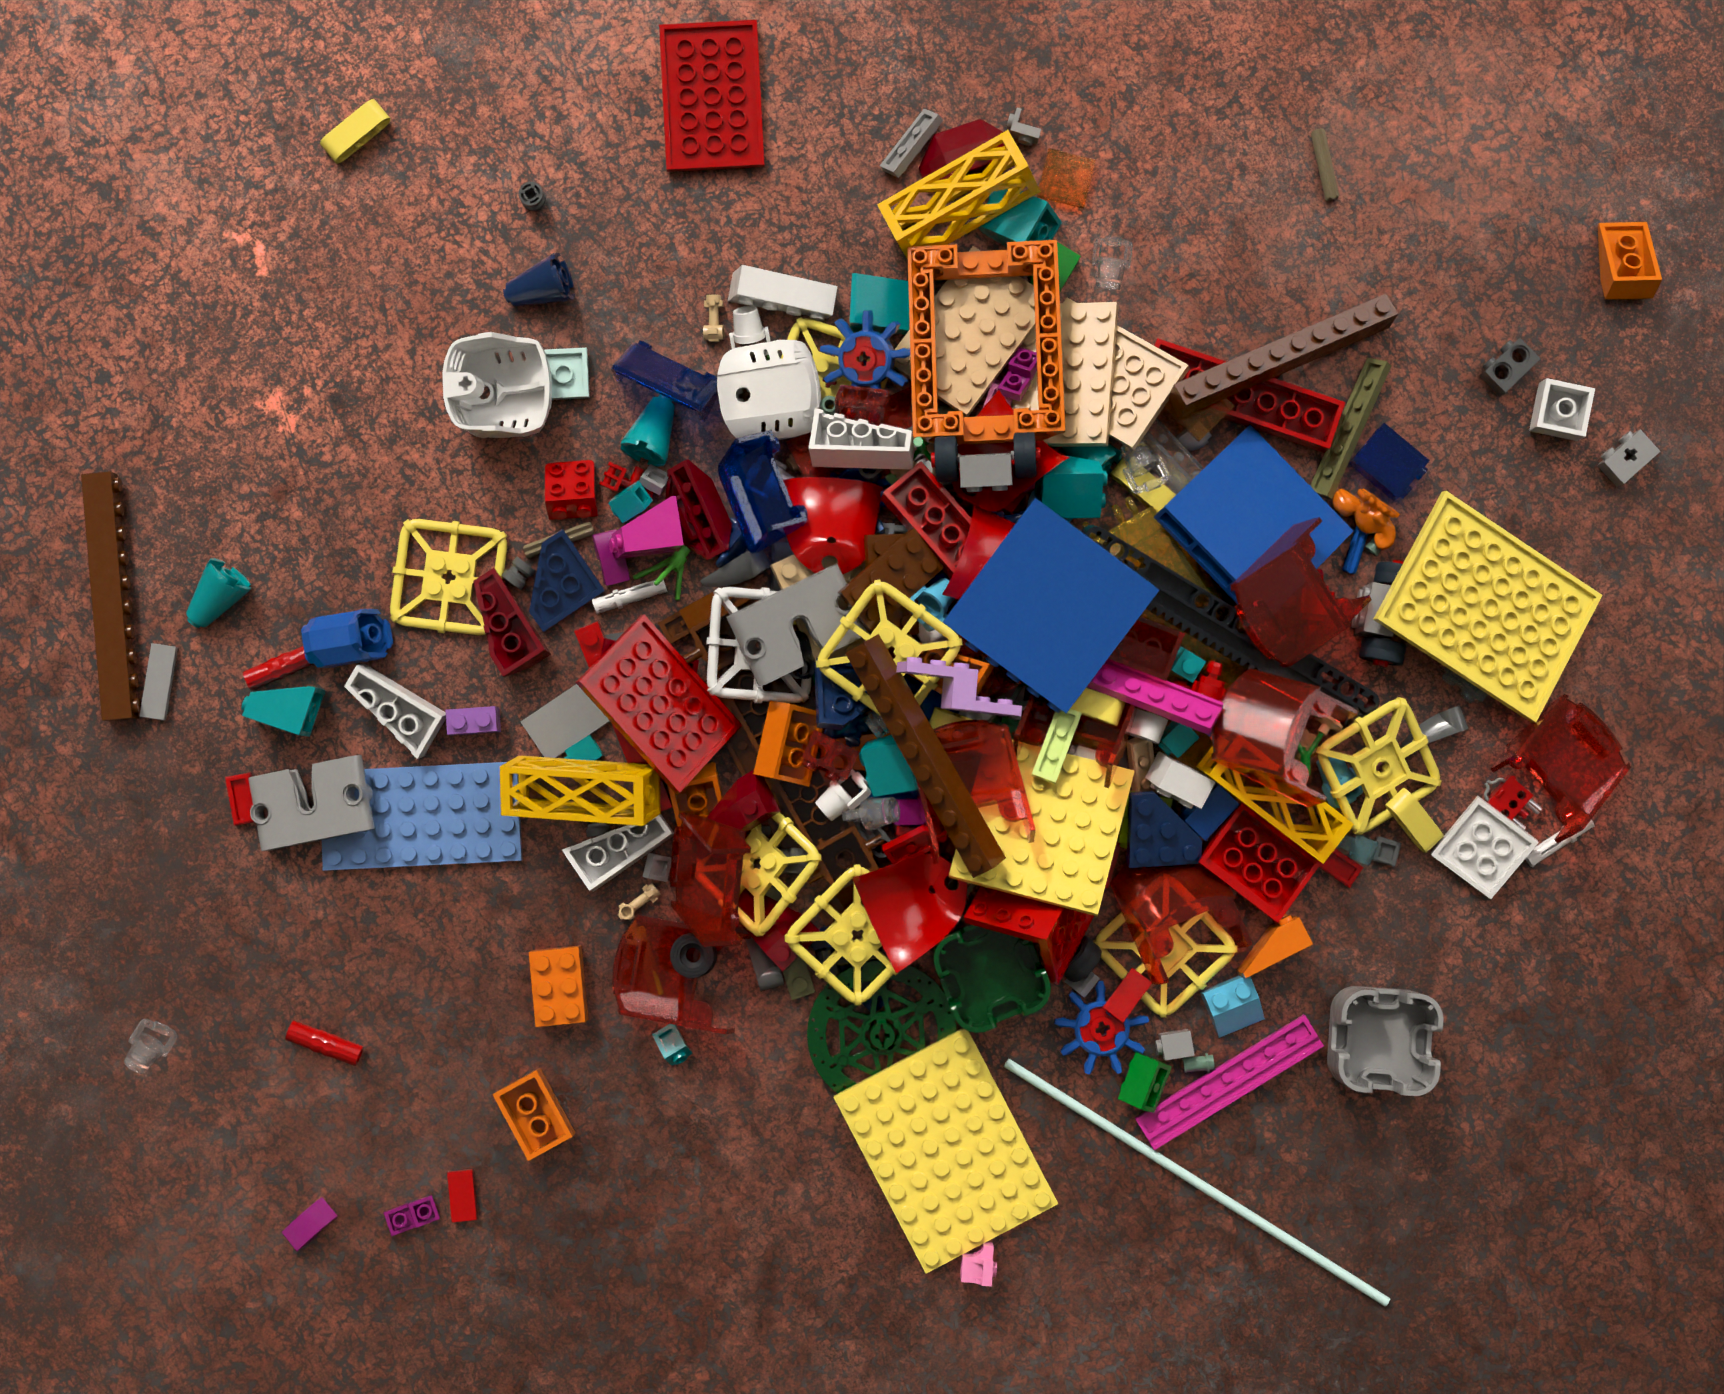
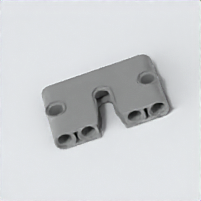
[726,564,869,686]
[248,755,375,851]

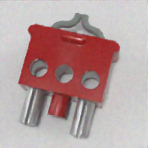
[1484,774,1542,830]

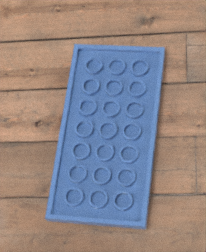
[322,762,523,871]

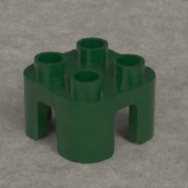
[932,924,1051,1033]

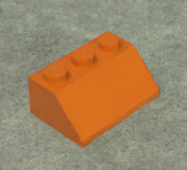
[753,700,822,787]

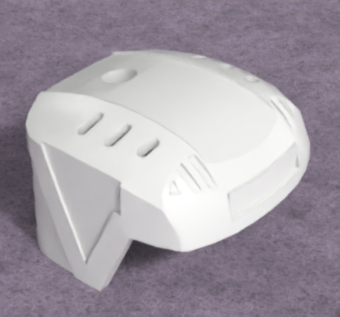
[442,332,552,438]
[717,340,821,442]

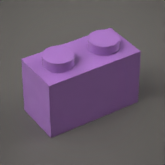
[446,706,501,736]

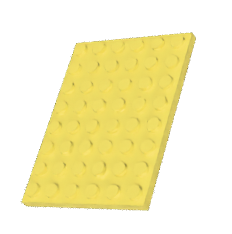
[1373,491,1602,723]
[834,1028,1058,1274]

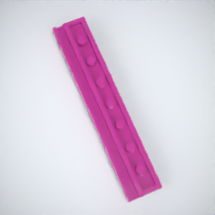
[1087,658,1224,735]
[1135,1014,1324,1150]

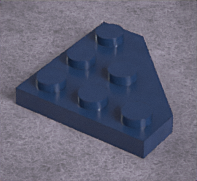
[529,529,605,632]
[814,658,869,730]
[1126,791,1202,868]

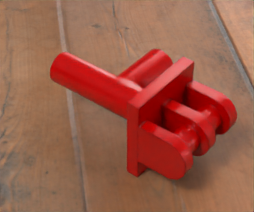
[599,462,654,498]

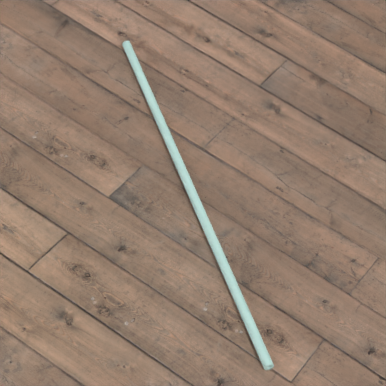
[1004,1058,1390,1307]

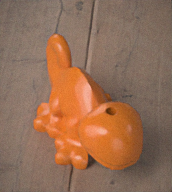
[1333,488,1400,550]

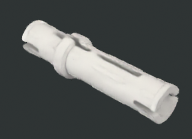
[592,579,667,614]
[1525,814,1595,867]

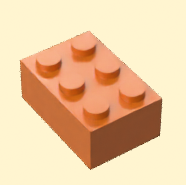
[529,946,589,1027]
[492,1068,576,1161]

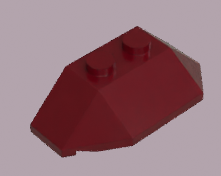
[919,119,1004,180]
[665,459,732,560]

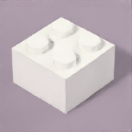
[1529,378,1595,441]
[1145,751,1215,809]

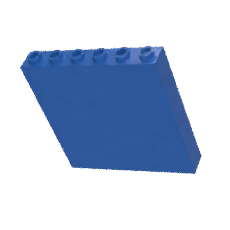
[1154,425,1353,626]
[943,498,1159,713]

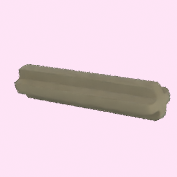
[1311,128,1339,201]
[523,522,594,558]

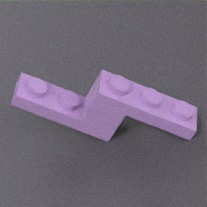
[896,657,1022,717]

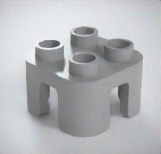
[1327,986,1443,1096]

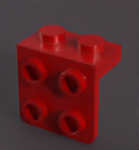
[545,460,598,520]

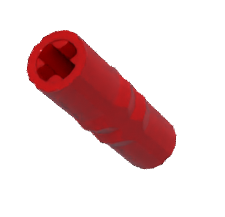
[243,646,313,691]
[285,1020,364,1066]

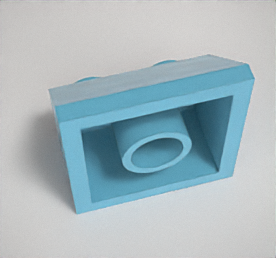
[1199,975,1265,1038]

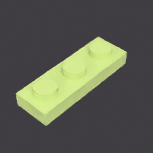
[1031,709,1082,784]

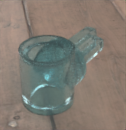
[1337,834,1379,865]

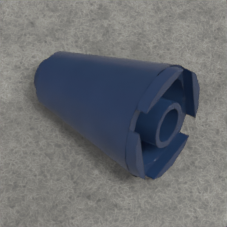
[503,252,575,306]

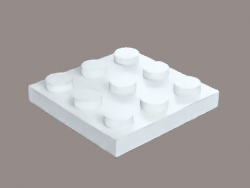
[1430,795,1539,899]

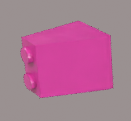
[609,496,683,559]

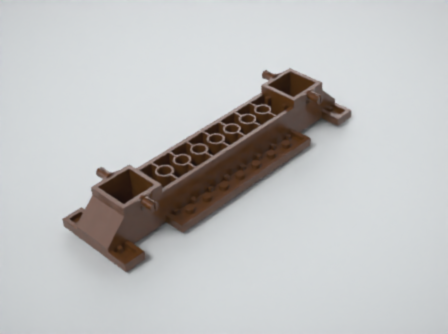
[658,581,892,926]

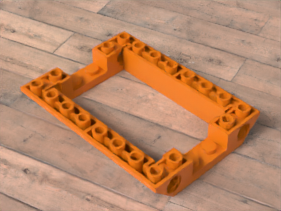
[907,240,1065,445]

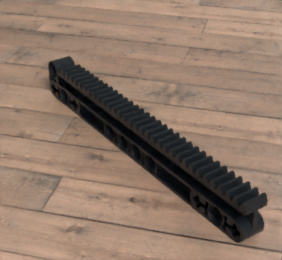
[1081,525,1380,734]

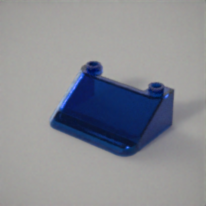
[611,340,718,422]
[718,430,808,554]

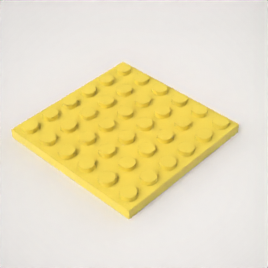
[949,737,1135,916]

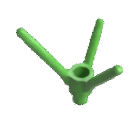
[633,545,690,601]

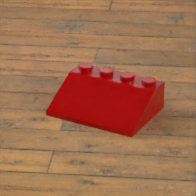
[1198,802,1321,923]

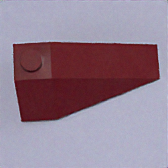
[473,568,551,677]
[691,769,781,859]
[724,879,821,971]

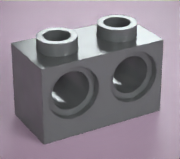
[1479,338,1541,397]

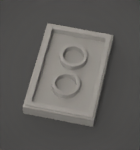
[521,684,610,758]

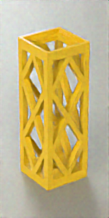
[877,130,1041,260]
[1196,727,1354,864]
[500,756,660,826]

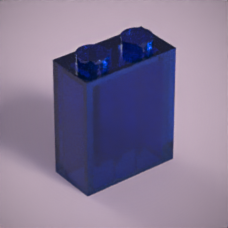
[1348,423,1430,501]

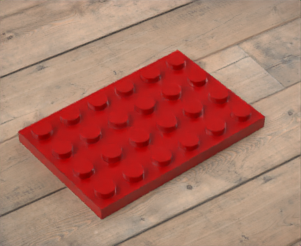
[659,20,765,172]
[575,614,742,794]

